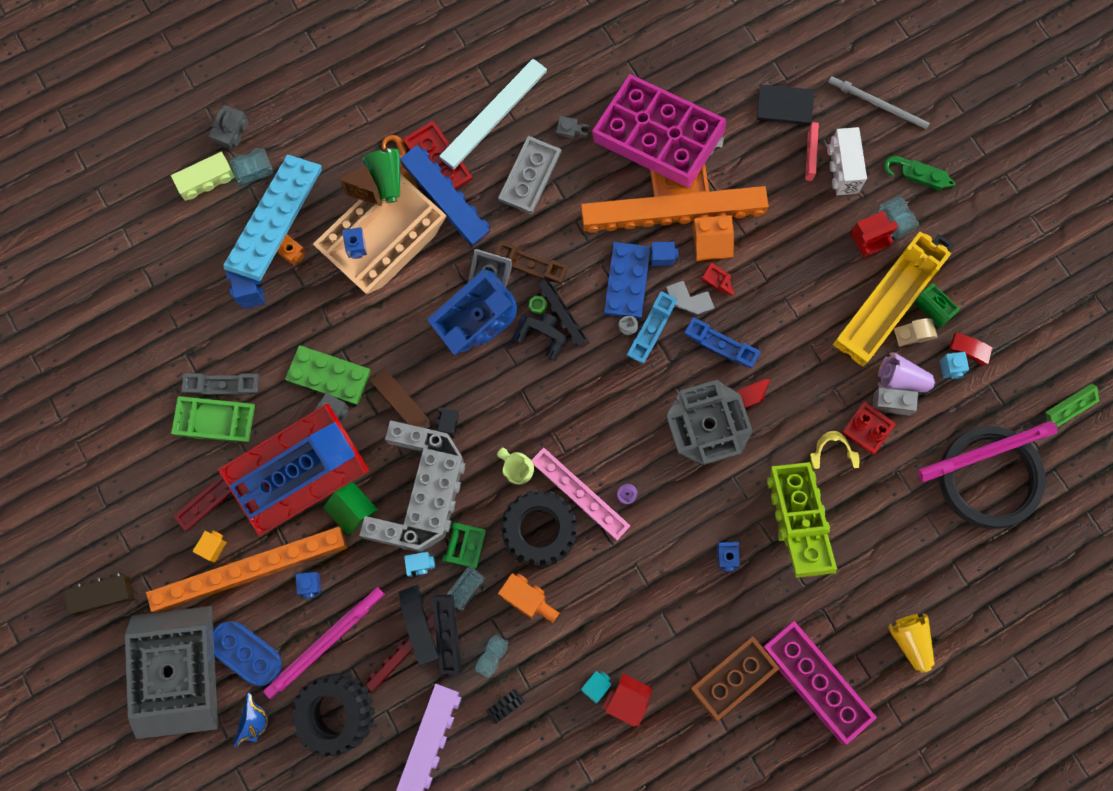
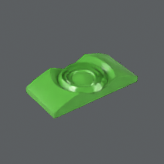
[171,396,255,443]

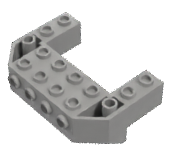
[359,420,466,552]

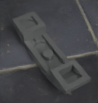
[182,374,259,396]

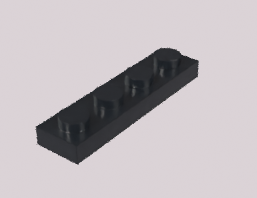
[539,280,590,347]
[432,594,462,675]

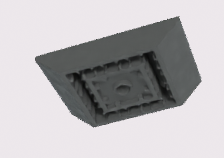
[125,606,218,739]

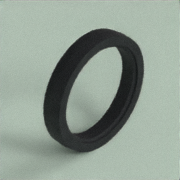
[939,426,1046,529]

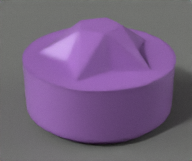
[617,484,637,504]

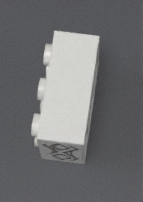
[827,127,867,195]

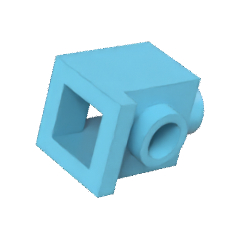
[404,552,435,578]

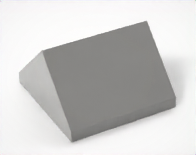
[468,249,512,288]

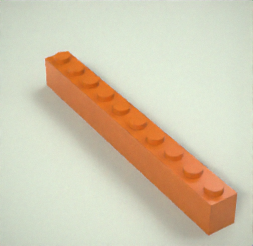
[581,186,769,233]
[146,527,348,613]

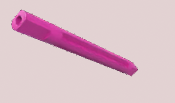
[918,421,1057,482]
[263,587,385,699]

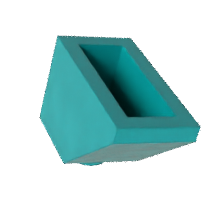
[580,670,612,703]

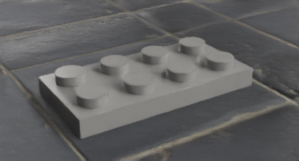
[498,136,561,215]

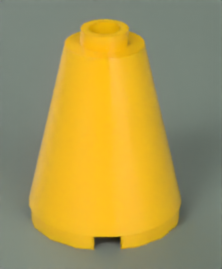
[888,613,935,673]

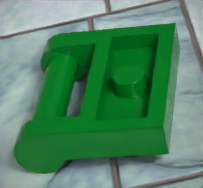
[442,522,486,569]

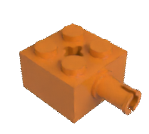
[498,573,559,623]

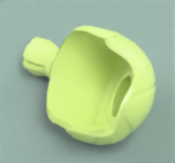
[497,448,534,485]

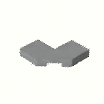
[666,281,715,316]

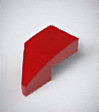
[700,262,735,296]
[736,379,770,409]

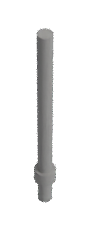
[828,76,930,129]

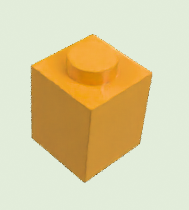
[193,530,227,563]

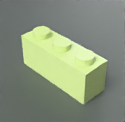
[171,152,235,201]

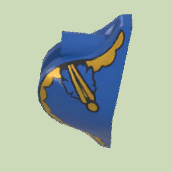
[233,692,268,747]

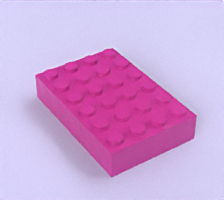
[592,74,726,188]

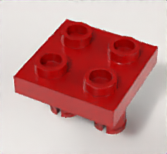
[841,401,896,455]

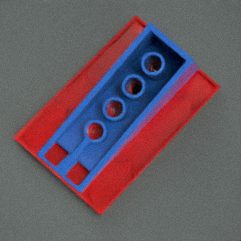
[218,403,369,536]

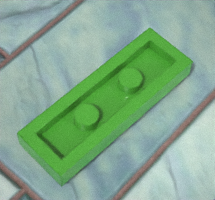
[1045,383,1100,427]

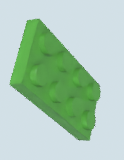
[285,345,371,406]

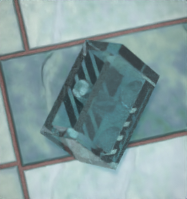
[447,565,486,611]

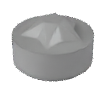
[619,316,638,335]

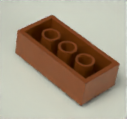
[689,636,780,721]

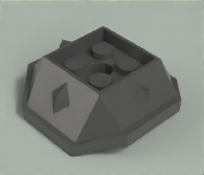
[666,380,753,465]

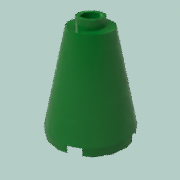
[363,148,400,204]

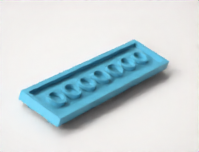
[223,154,322,281]

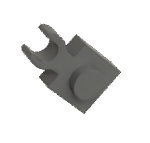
[556,116,589,139]

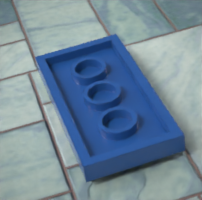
[604,242,651,319]

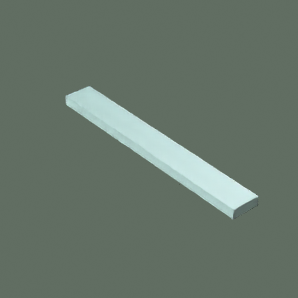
[440,59,547,170]

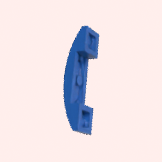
[684,317,761,368]

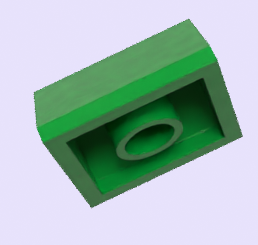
[913,283,960,329]
[323,482,378,537]

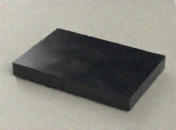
[757,84,814,125]

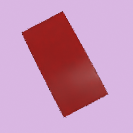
[949,333,992,366]

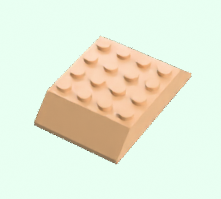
[313,174,446,294]

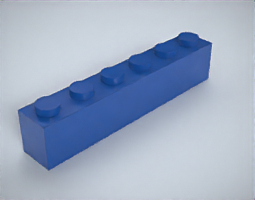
[400,145,490,248]

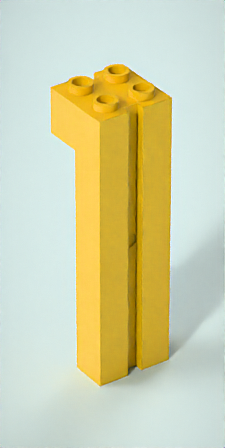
[832,232,951,367]

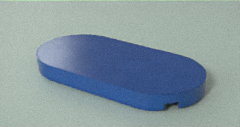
[213,621,282,686]

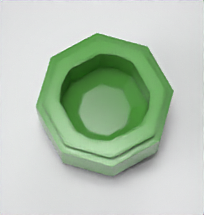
[528,296,548,315]

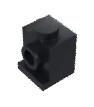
[436,407,459,437]

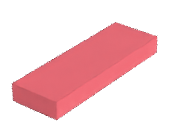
[805,122,819,181]

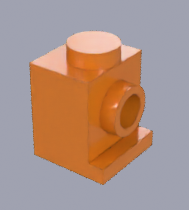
[277,234,306,266]

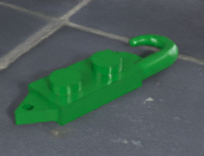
[884,156,956,191]

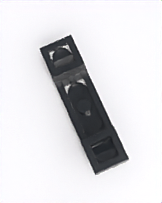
[399,584,440,666]

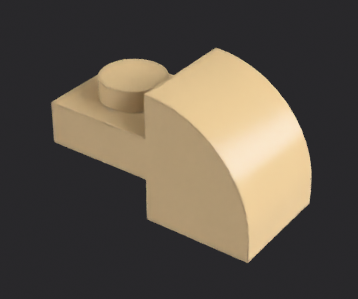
[894,318,938,347]

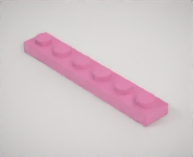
[531,448,630,541]

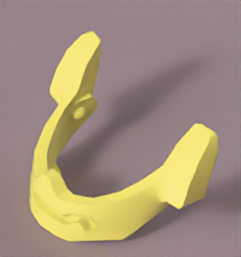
[810,431,859,469]

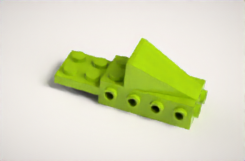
[767,462,837,578]

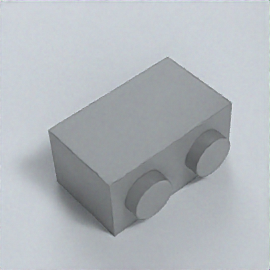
[873,387,918,416]

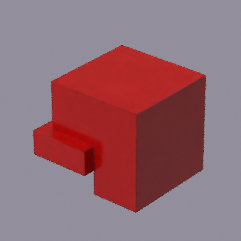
[850,210,898,258]
[602,673,652,727]

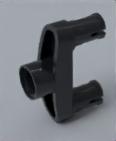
[512,313,568,361]

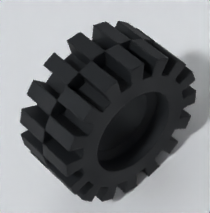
[486,688,525,724]

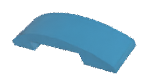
[627,291,678,364]

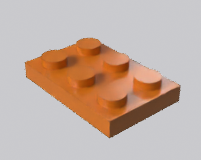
[650,164,710,197]

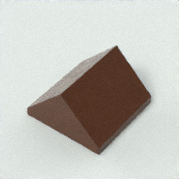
[340,166,382,206]

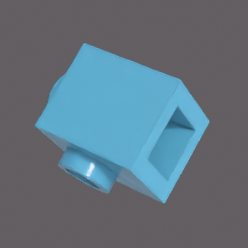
[940,352,969,379]

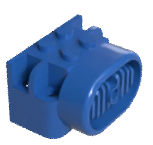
[427,269,517,355]

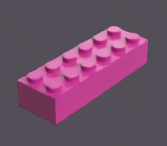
[762,621,877,745]

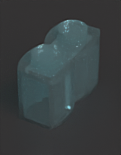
[229,148,274,185]
[878,195,919,240]
[476,635,509,678]

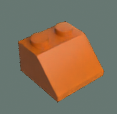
[692,215,734,261]

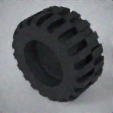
[501,490,577,568]
[291,673,375,757]

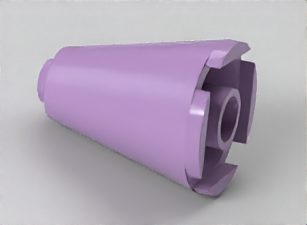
[878,352,935,392]

